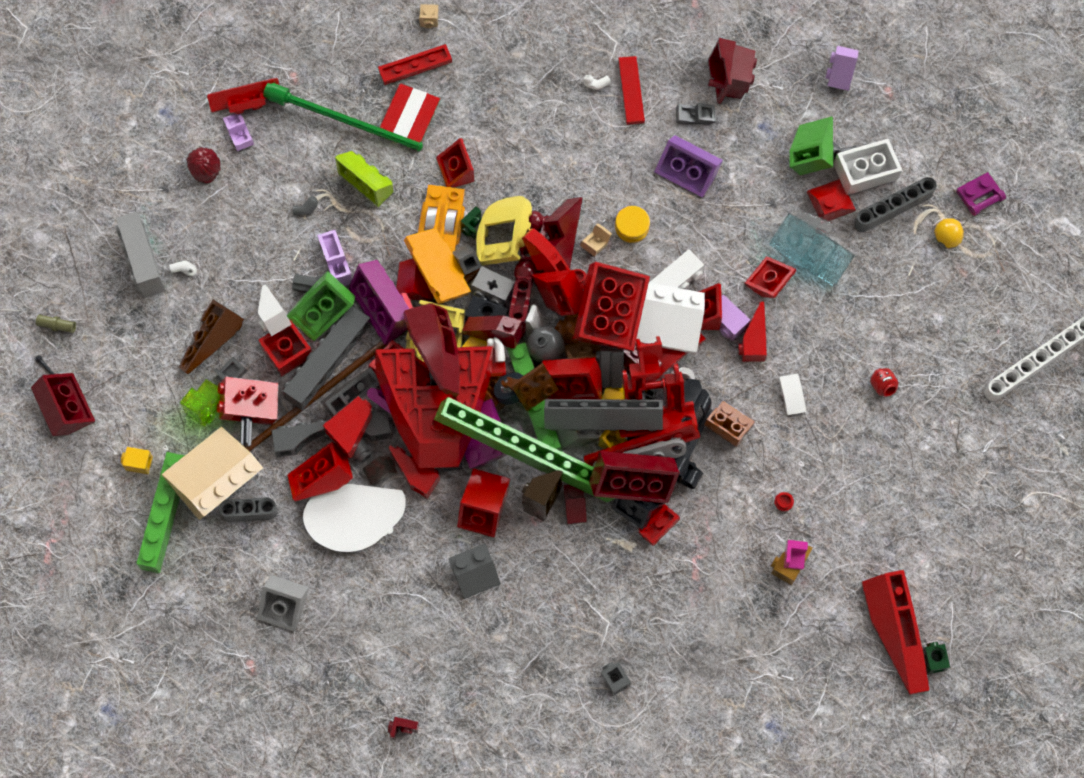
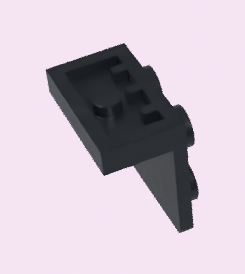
[612,498,665,530]

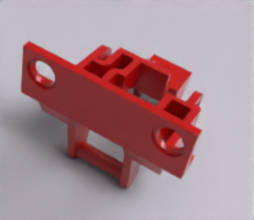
[619,336,698,438]

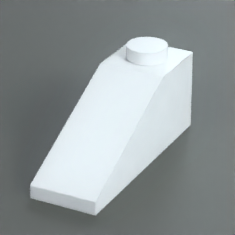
[258,284,292,336]

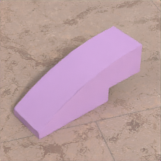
[317,230,352,286]

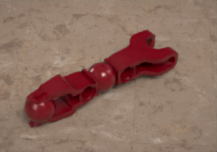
[509,210,549,337]

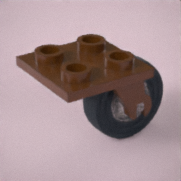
[494,363,559,411]

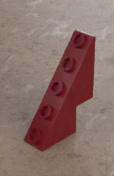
[543,197,583,269]

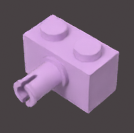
[825,46,859,91]

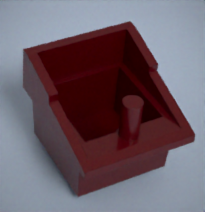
[708,38,757,104]

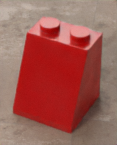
[457,468,511,538]

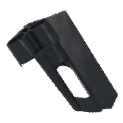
[672,379,712,489]

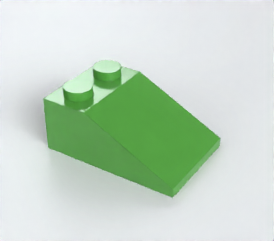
[287,271,355,341]

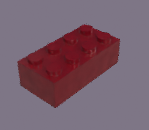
[589,451,680,503]

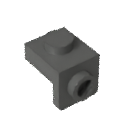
[214,357,248,382]

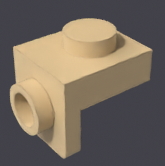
[580,224,612,257]

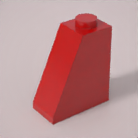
[323,396,373,459]

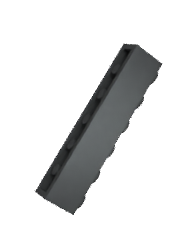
[282,306,371,411]
[544,399,663,431]

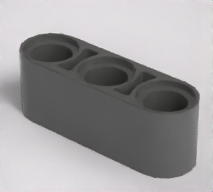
[219,497,278,522]

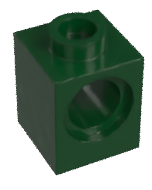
[923,642,950,675]

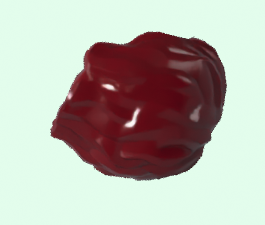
[186,147,221,184]

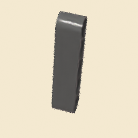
[854,177,937,232]

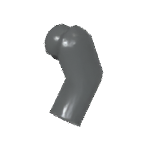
[292,196,318,215]

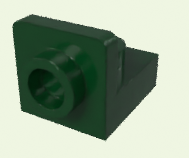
[460,206,482,239]

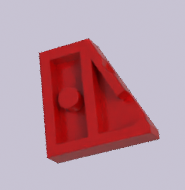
[638,504,680,546]

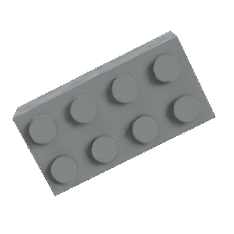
[115,211,166,298]

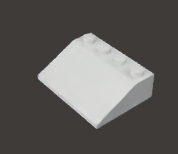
[636,283,704,354]

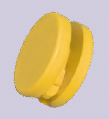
[615,206,650,243]

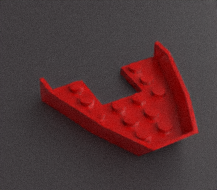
[375,346,493,468]

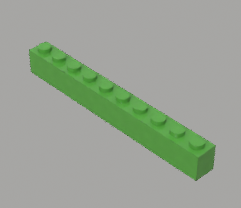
[434,397,615,502]

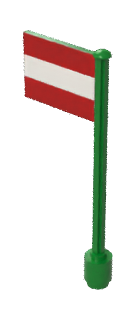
[263,83,441,152]

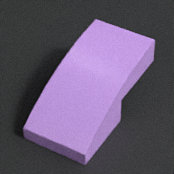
[223,113,254,151]

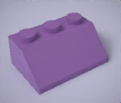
[654,135,723,198]

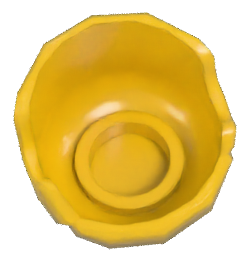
[934,218,964,248]

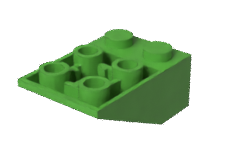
[790,116,833,176]

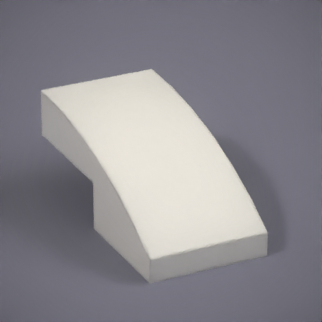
[779,374,806,415]

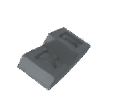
[676,103,716,124]

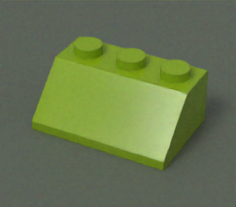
[335,151,394,207]

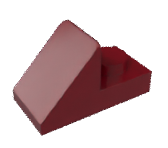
[563,484,587,524]

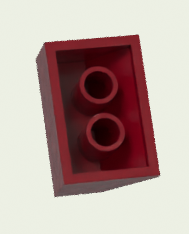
[31,373,95,437]

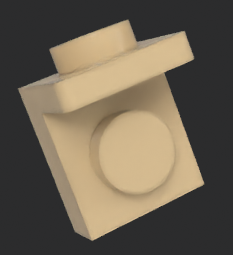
[419,4,439,28]

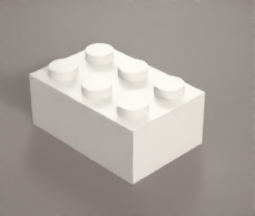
[833,139,902,195]

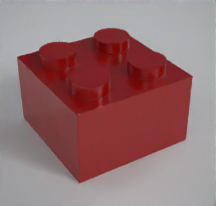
[258,319,312,377]

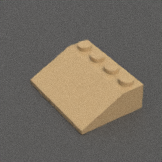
[161,426,263,520]

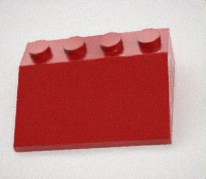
[573,261,650,351]

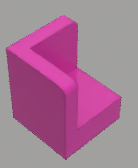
[784,540,808,570]

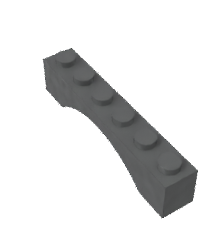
[272,410,392,458]

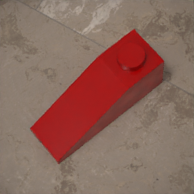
[738,302,767,362]

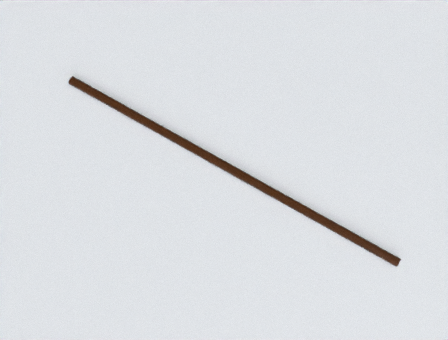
[245,268,480,452]

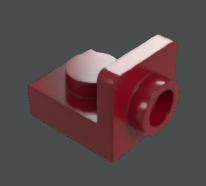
[387,716,419,740]

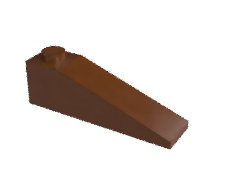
[178,299,245,374]

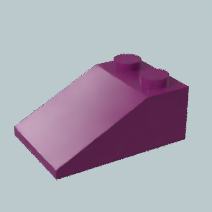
[465,399,507,469]

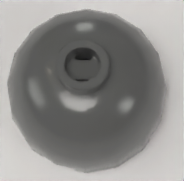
[527,326,565,364]

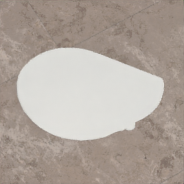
[303,484,405,552]

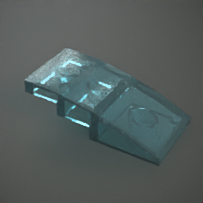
[769,213,855,286]

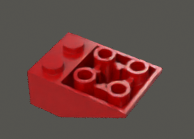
[532,270,583,316]

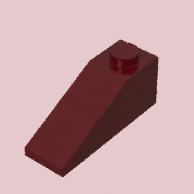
[462,316,522,349]

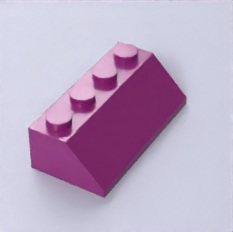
[349,260,409,345]

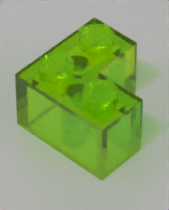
[180,379,220,427]

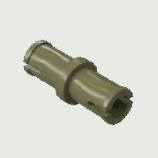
[36,314,76,333]

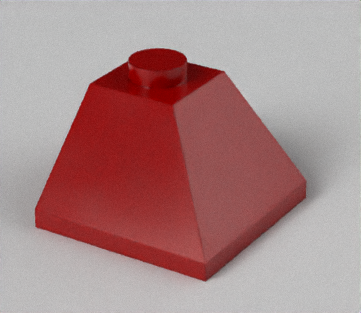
[807,179,856,223]

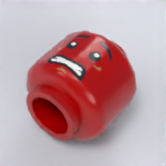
[870,368,899,397]

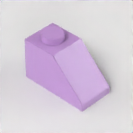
[720,295,750,341]

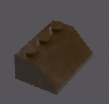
[522,470,563,521]

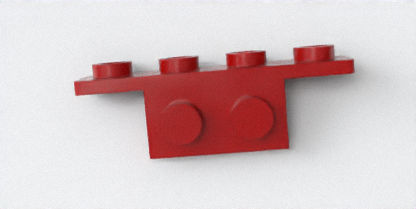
[207,77,280,114]

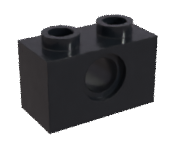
[464,295,508,322]

